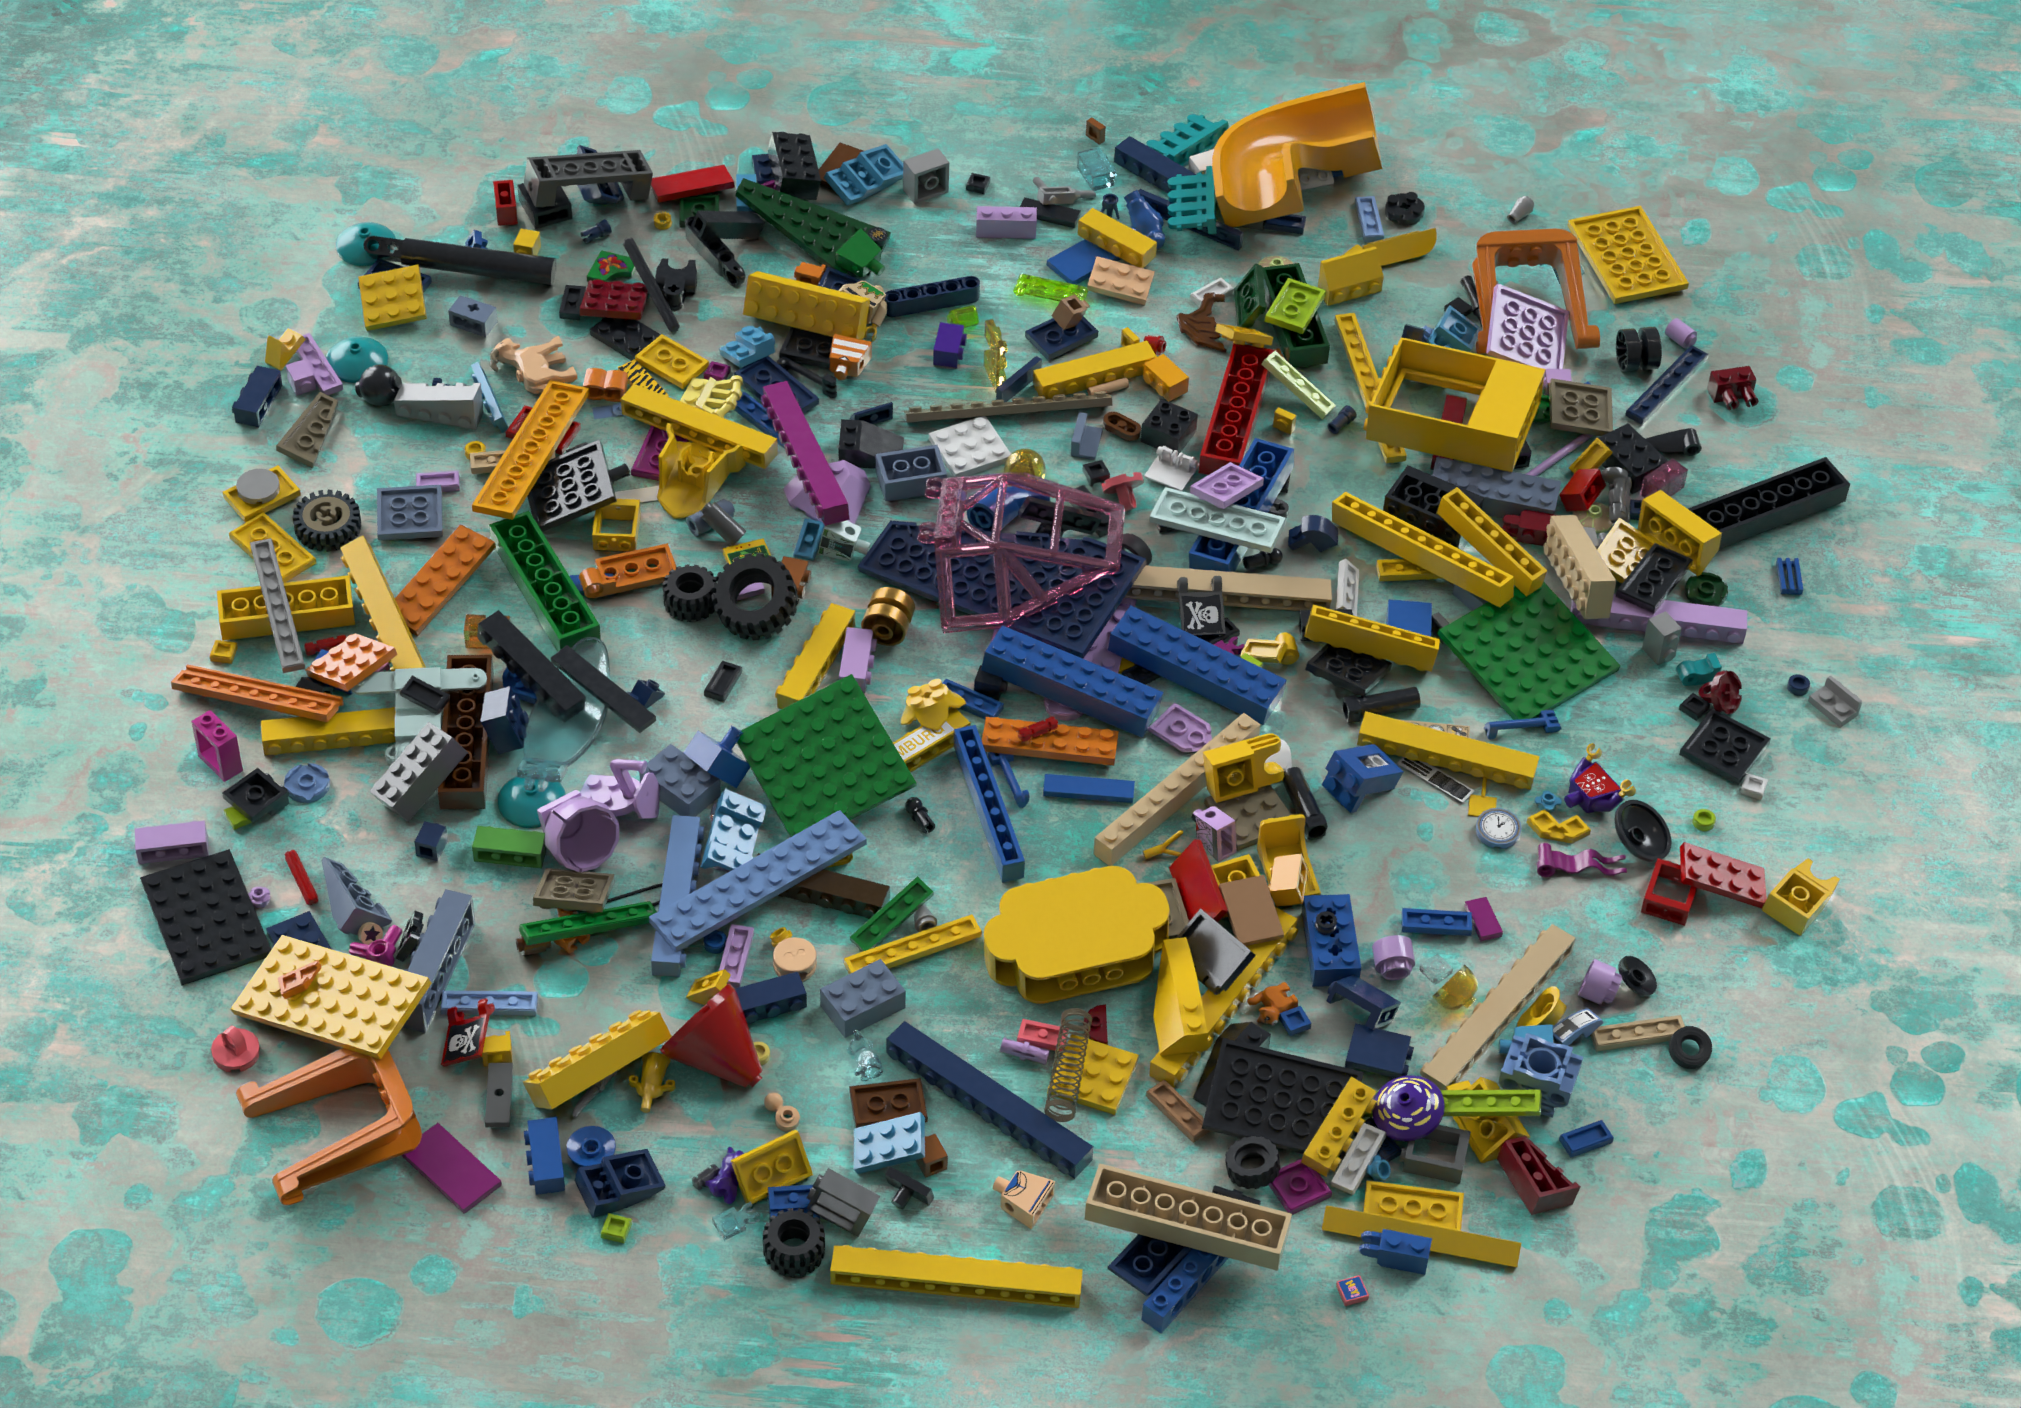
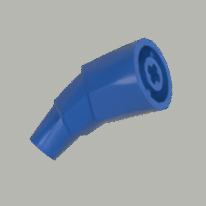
[967,485,1050,532]

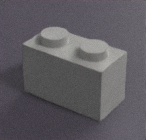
[1642,611,1682,665]

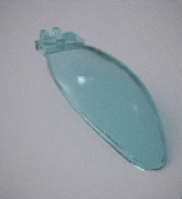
[517,637,610,792]

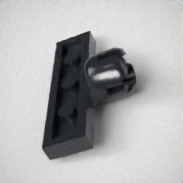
[1018,496,1102,538]

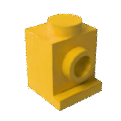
[482,1031,513,1067]

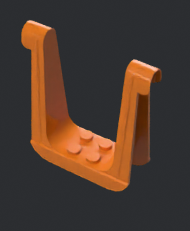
[1472,228,1600,354]
[236,1048,422,1205]

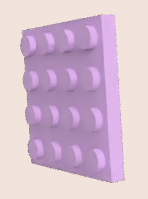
[1486,283,1569,369]

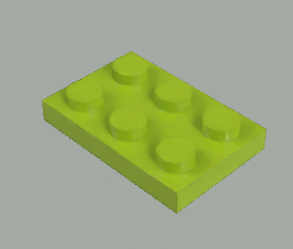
[1265,278,1326,334]

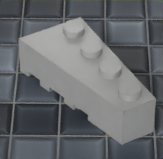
[394,383,484,430]

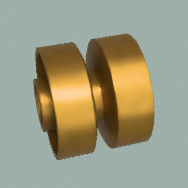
[861,587,915,646]

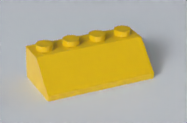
[1637,490,1722,576]

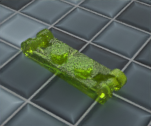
[1013,274,1088,302]

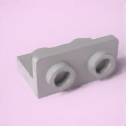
[1808,676,1862,728]

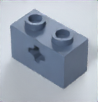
[448,295,498,337]

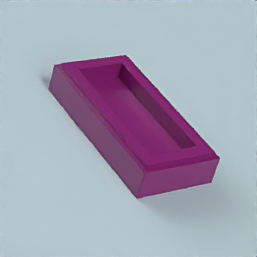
[1464,897,1503,942]

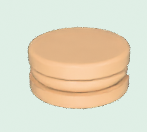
[773,937,817,982]

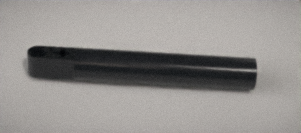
[363,236,556,285]

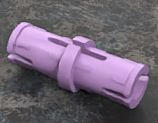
[1000,1037,1050,1065]

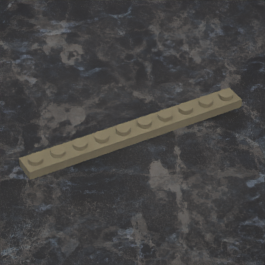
[904,391,1113,422]

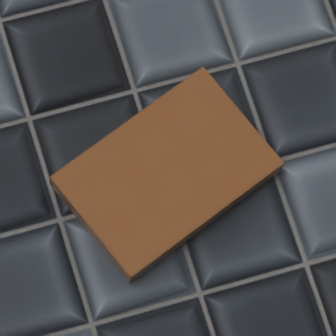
[1219,875,1284,946]

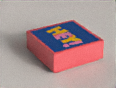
[1336,1275,1369,1306]

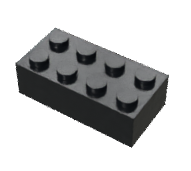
[768,132,821,200]

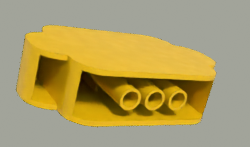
[984,866,1170,1004]

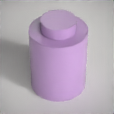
[1665,318,1697,348]

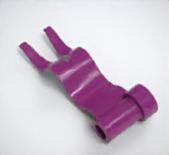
[1537,843,1627,877]

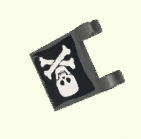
[1177,576,1226,636]

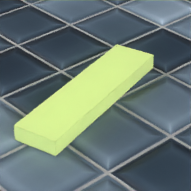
[1262,351,1336,419]

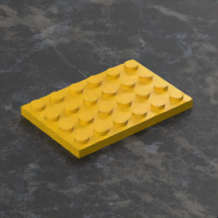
[1567,205,1689,304]

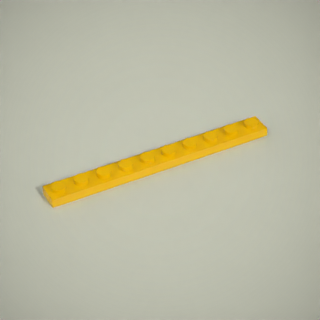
[1334,313,1407,464]

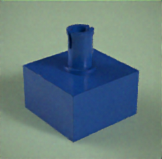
[683,725,750,788]

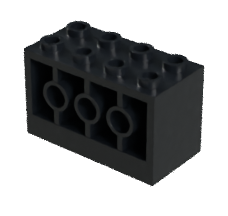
[1383,465,1484,550]

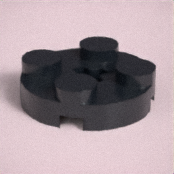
[1385,192,1425,226]

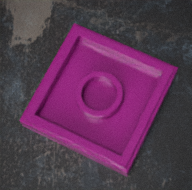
[1268,1159,1332,1215]

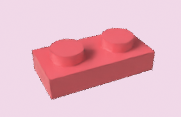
[1017,1019,1069,1052]

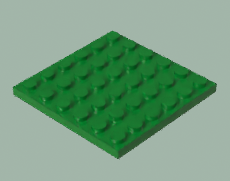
[1437,582,1621,720]
[736,674,917,837]

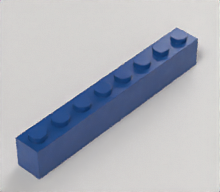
[953,725,1025,883]

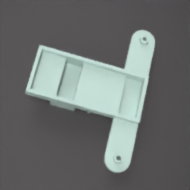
[351,667,487,759]

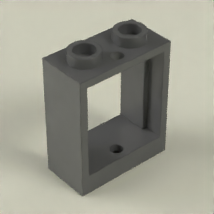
[1400,1125,1471,1184]
[806,1168,880,1237]

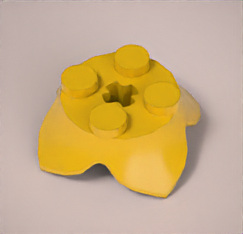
[901,679,966,731]

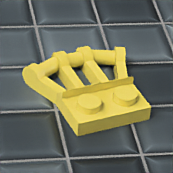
[680,375,743,418]

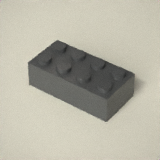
[369,722,468,822]

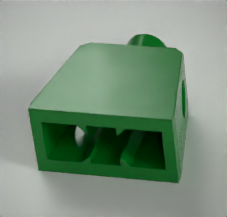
[835,228,885,277]

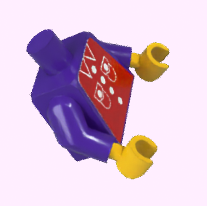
[1564,743,1636,814]

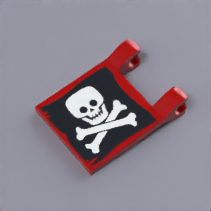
[441,998,495,1067]

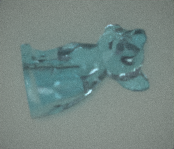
[847,1029,883,1082]

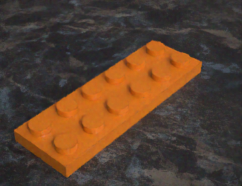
[395,524,496,636]
[982,717,1119,766]

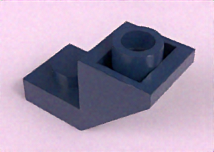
[627,679,665,708]

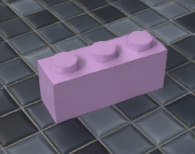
[976,206,1037,239]
[839,627,877,693]
[135,821,209,864]

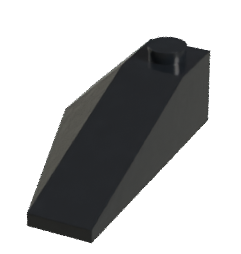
[1193,1022,1271,1107]

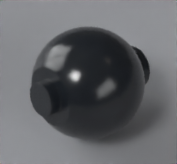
[355,364,402,406]

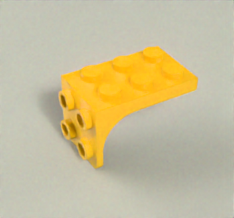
[1257,814,1321,896]

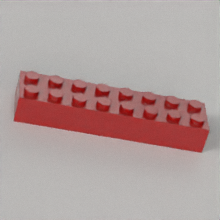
[1198,343,1274,475]

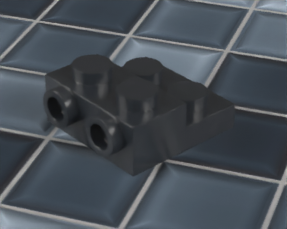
[222,768,289,823]

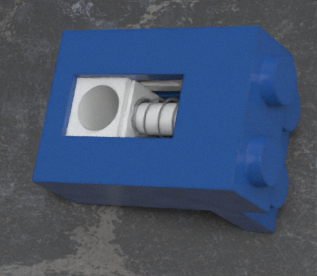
[1322,744,1404,813]

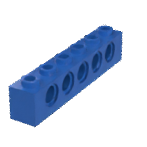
[1141,1249,1228,1334]

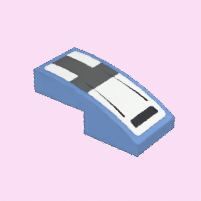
[1553,1008,1604,1046]

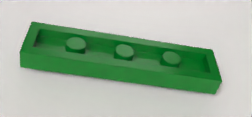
[850,876,934,952]

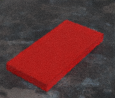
[651,164,735,203]
[1169,839,1228,923]

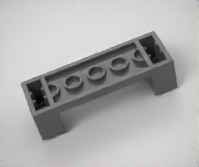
[524,150,653,207]

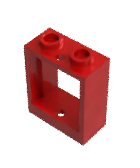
[1640,858,1697,926]

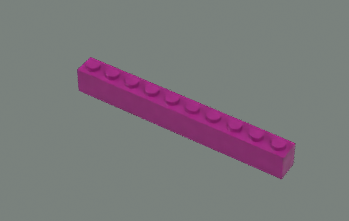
[761,381,850,526]

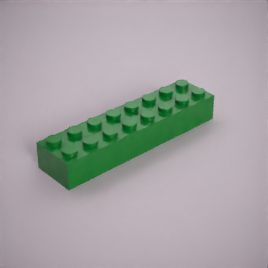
[489,511,601,652]

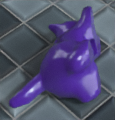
[705,1147,744,1204]

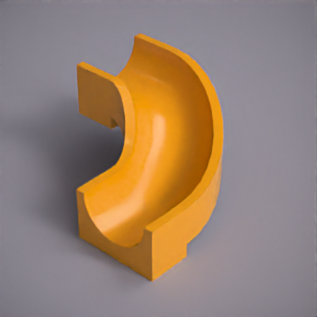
[1212,82,1382,227]

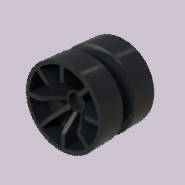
[1616,327,1662,372]

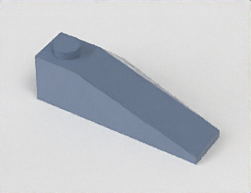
[322,857,393,935]

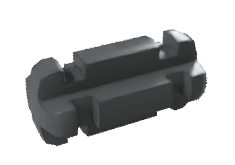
[692,1164,720,1190]

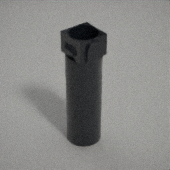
[1342,687,1421,723]
[1282,767,1328,840]

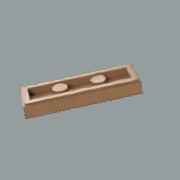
[1146,1079,1210,1143]

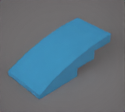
[823,144,903,206]
[1426,305,1482,352]

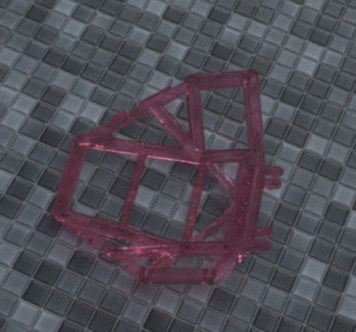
[918,472,1125,633]

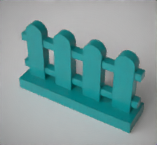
[1146,114,1229,167]
[1168,166,1217,234]

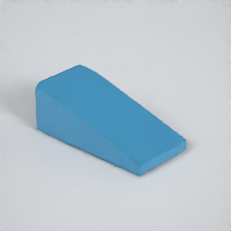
[793,518,825,561]

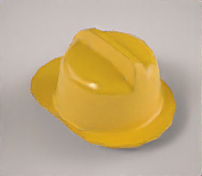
[1517,986,1567,1027]

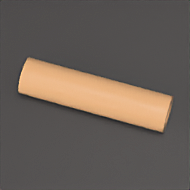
[1087,378,1129,396]

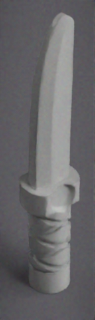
[573,1070,619,1117]

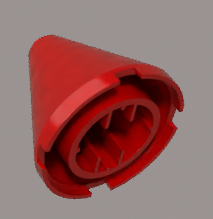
[660,983,763,1088]

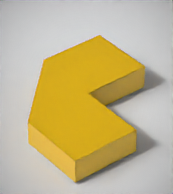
[1526,809,1591,844]

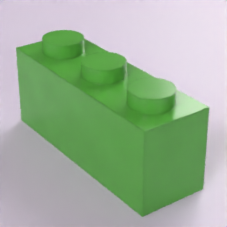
[472,826,547,869]

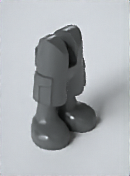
[1602,467,1632,525]

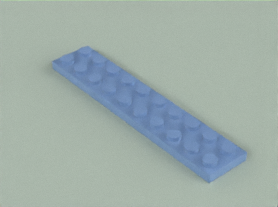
[649,810,867,952]

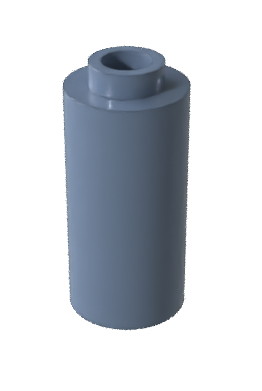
[686,499,735,536]

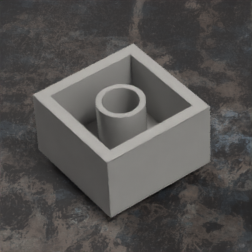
[903,148,949,204]

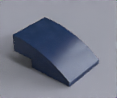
[574,1149,666,1218]

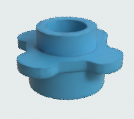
[1534,791,1562,813]
[1367,1155,1391,1182]

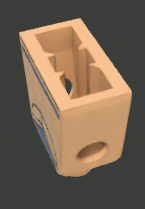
[993,1170,1055,1229]

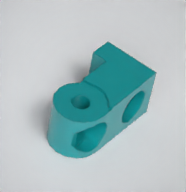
[1676,653,1722,686]

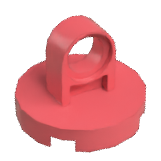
[1101,472,1144,512]
[211,1025,260,1072]

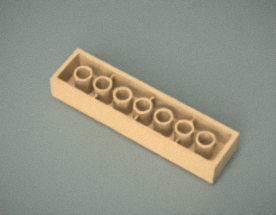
[1085,1163,1292,1271]

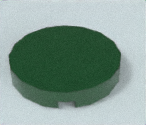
[1685,572,1728,607]

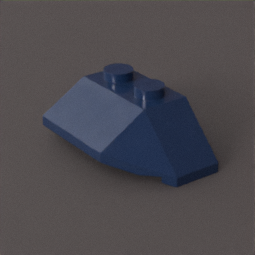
[576,145,625,205]

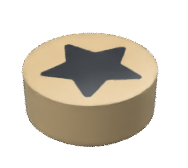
[358,922,383,945]

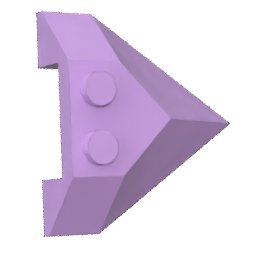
[783,460,871,524]

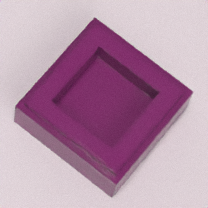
[704,361,731,381]

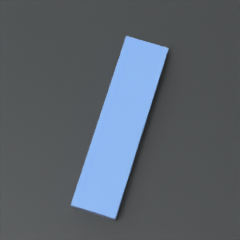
[441,990,538,1016]

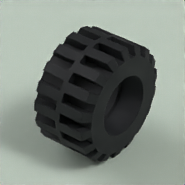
[663,564,717,622]
[763,1208,825,1277]

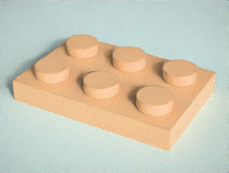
[1087,257,1155,305]

